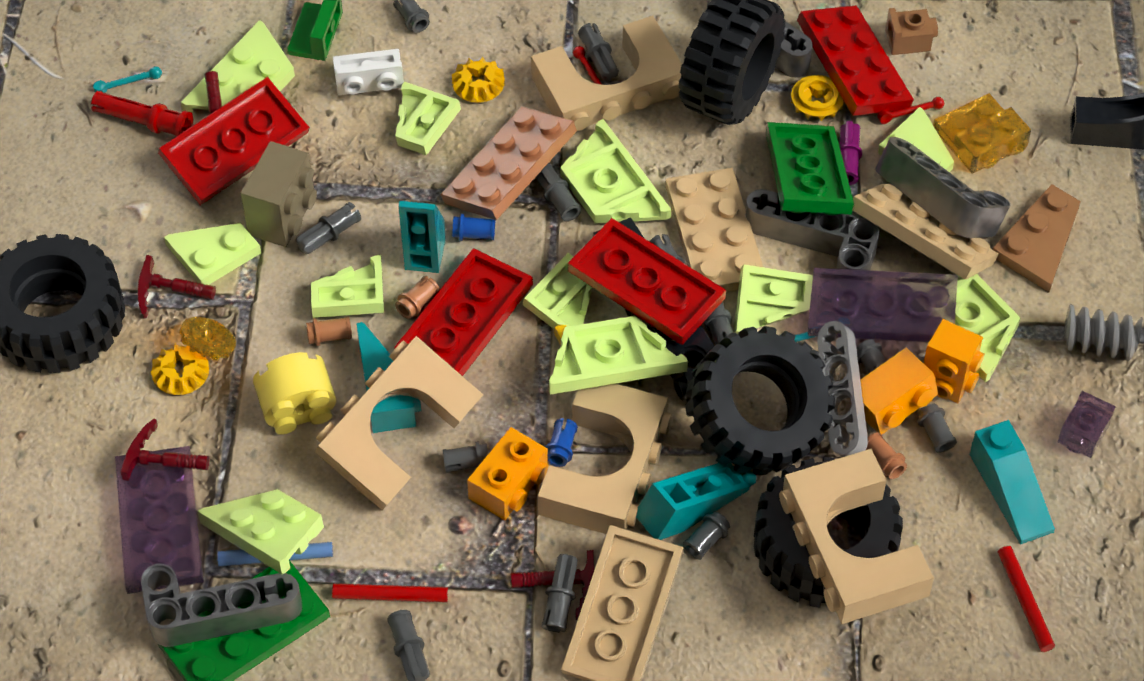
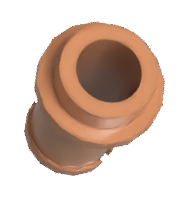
[395,276,440,319]
[306,316,352,346]
[866,432,907,479]

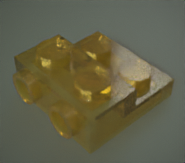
[933,93,1031,174]

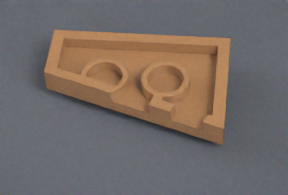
[993,184,1081,293]

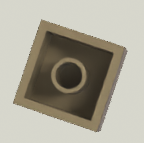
[240,141,317,247]

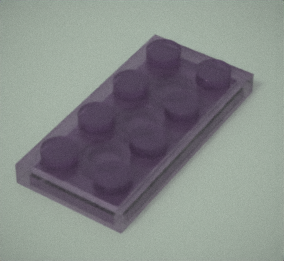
[808,268,958,342]
[115,446,204,594]

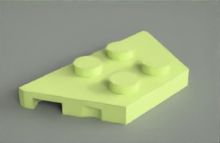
[181,20,295,114]
[560,119,671,223]
[897,274,1020,382]
[549,316,688,395]
[197,489,324,575]

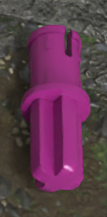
[839,121,863,185]

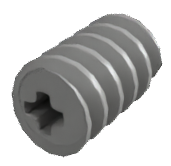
[1063,304,1143,361]

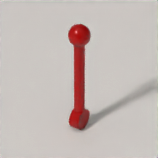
[572,46,602,85]
[877,97,945,124]

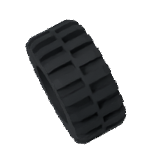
[678,0,786,125]
[0,234,125,373]
[685,326,835,475]
[753,457,903,608]

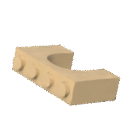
[531,16,682,131]
[315,336,483,510]
[538,384,672,534]
[779,449,934,624]

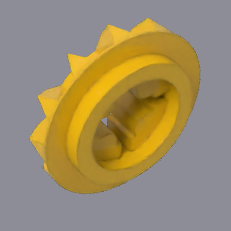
[452,56,505,103]
[791,75,844,122]
[150,343,209,395]

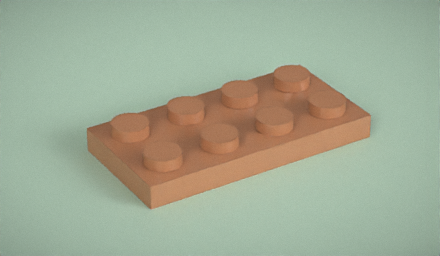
[441,106,577,220]

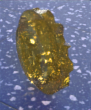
[179,317,236,361]

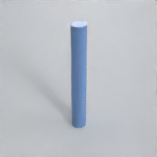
[217,542,333,566]

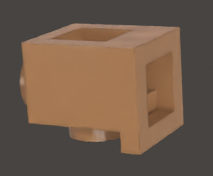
[885,8,938,55]

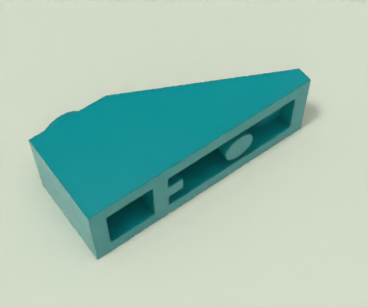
[398,201,446,273]
[356,322,422,433]
[969,420,1055,545]
[636,463,751,540]

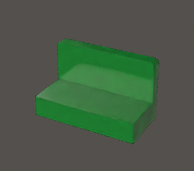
[287,0,343,61]

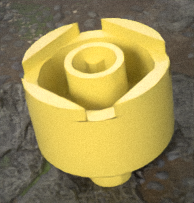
[253,352,336,434]

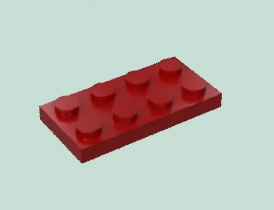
[797,5,914,116]
[158,77,310,206]
[568,218,726,345]
[394,248,533,376]

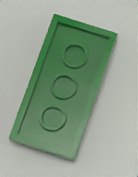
[765,122,854,215]
[158,560,330,681]

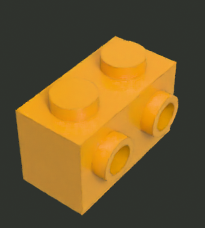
[924,319,985,403]
[860,347,938,435]
[467,427,549,521]

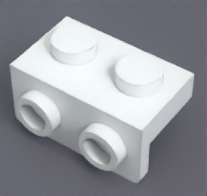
[333,49,404,96]

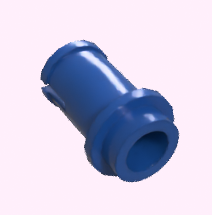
[452,214,496,241]
[545,418,578,467]

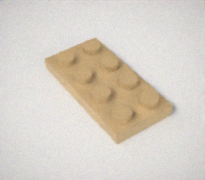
[665,167,763,292]
[852,184,999,280]
[561,525,684,681]

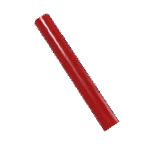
[998,546,1055,652]
[332,583,448,603]

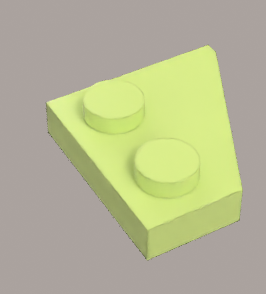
[395,81,461,155]
[878,107,954,172]
[164,223,261,285]
[523,253,592,329]
[311,255,384,318]
[734,264,813,334]

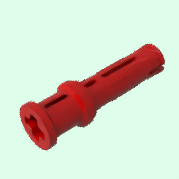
[91,91,194,137]

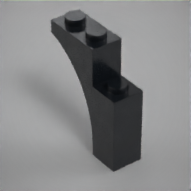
[1070,93,1144,150]

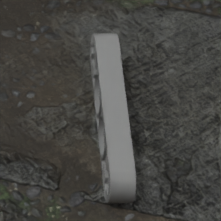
[817,321,868,457]

